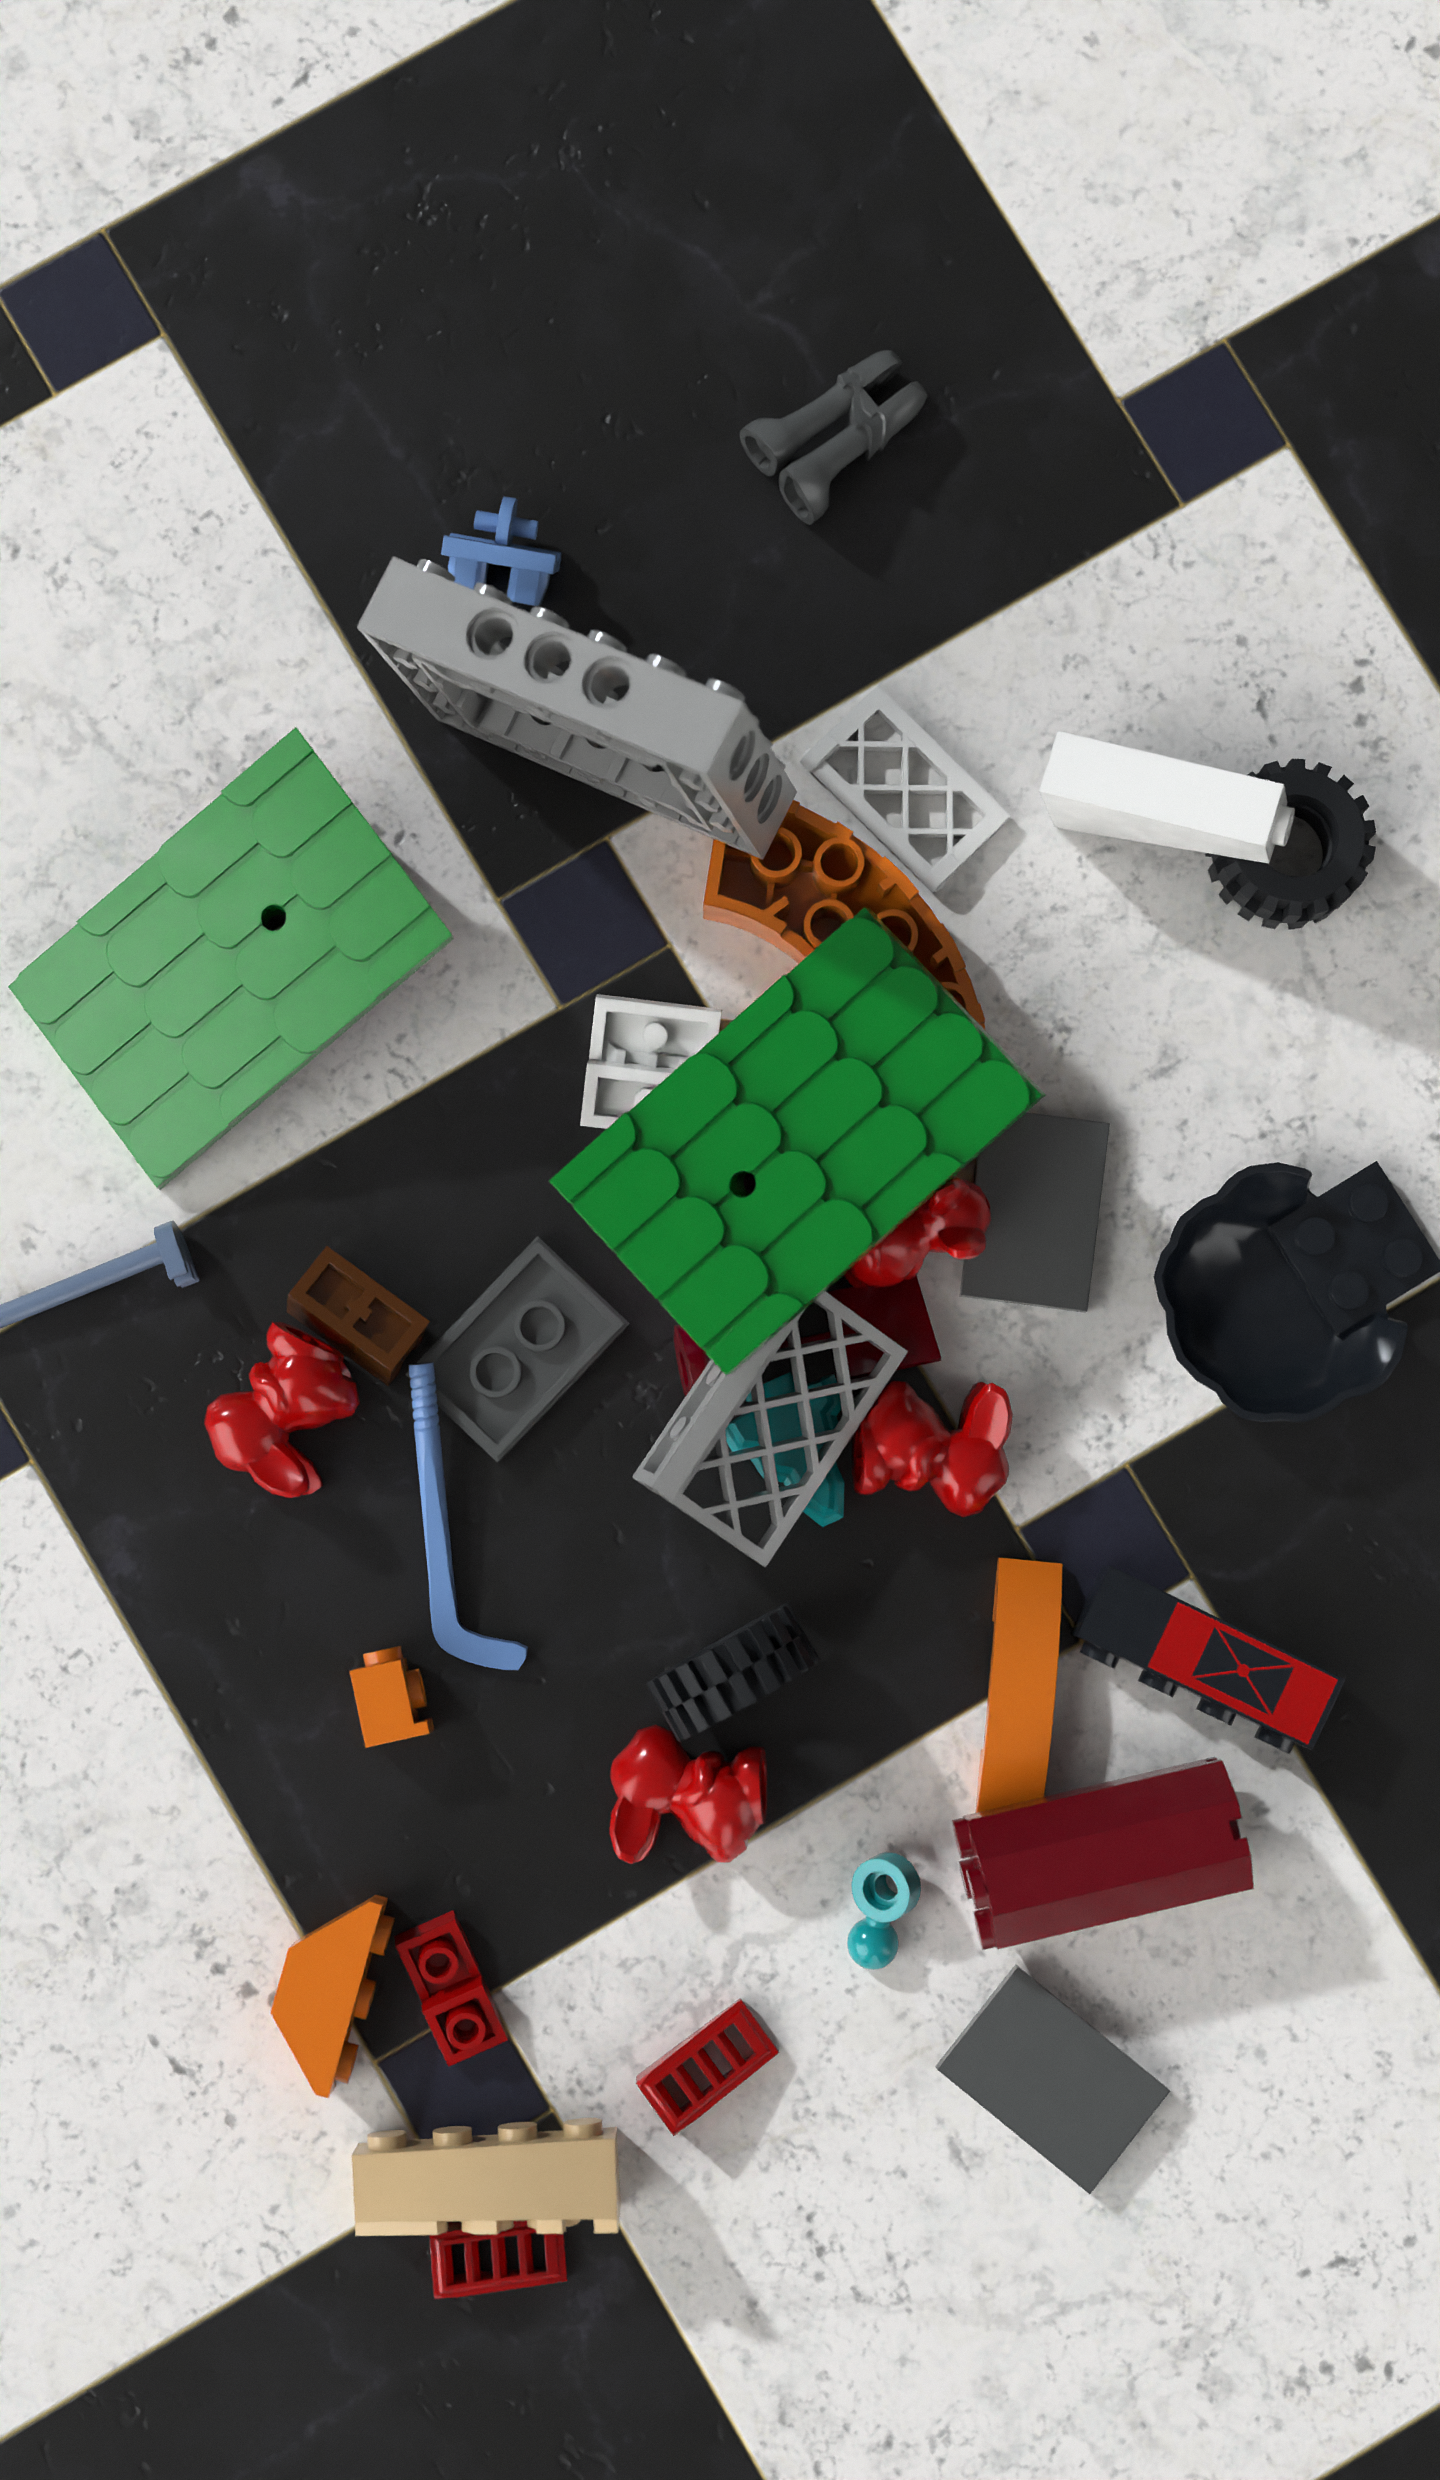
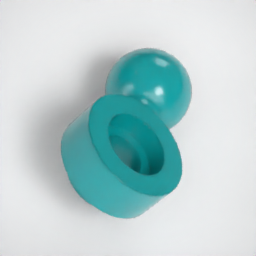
[847,1852,921,1970]

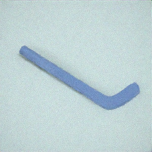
[408,1362,528,1670]

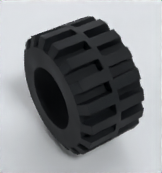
[1205,759,1376,930]

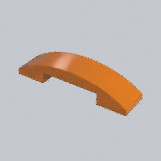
[975,1557,1063,1813]

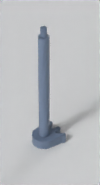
[0,1220,200,1329]

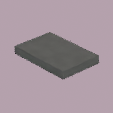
[959,1112,1110,1313]
[405,1236,630,1463]
[936,1964,1170,2194]

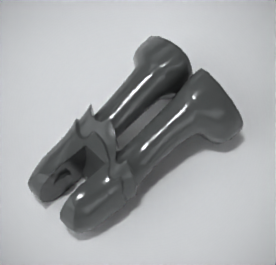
[739,350,928,524]

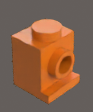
[350,1646,434,1748]

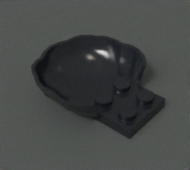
[1153,1161,1440,1422]

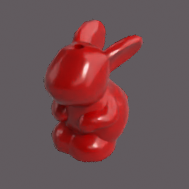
[844,1178,991,1289]
[204,1322,360,1498]
[852,1381,1013,1517]
[609,1725,767,1864]

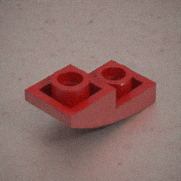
[395,1910,508,2067]

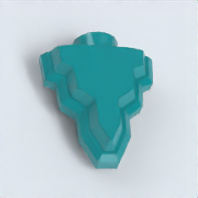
[725,1372,844,1527]

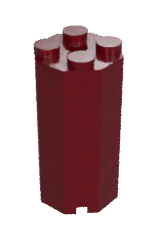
[952,1757,1254,1950]

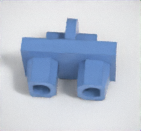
[441,496,562,606]

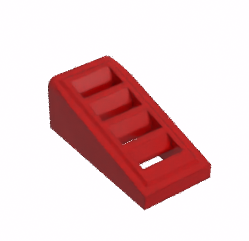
[636,1998,779,2136]
[429,2220,568,2299]

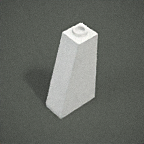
[1039,731,1295,863]

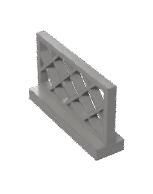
[632,1291,908,1567]

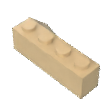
[352,2118,621,2236]

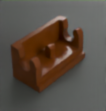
[287,1246,430,1387]

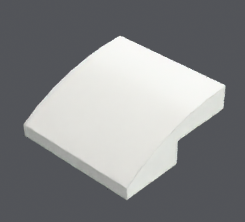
[580,994,722,1129]

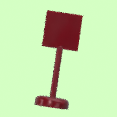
[673,1275,941,1397]

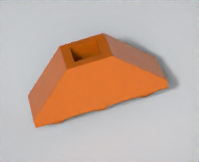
[270,1895,395,2098]

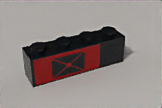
[1070,1565,1345,1754]

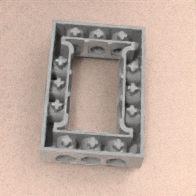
[357,557,797,860]

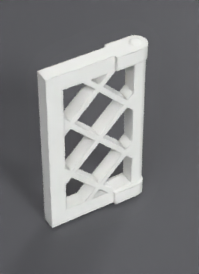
[800,685,1011,893]

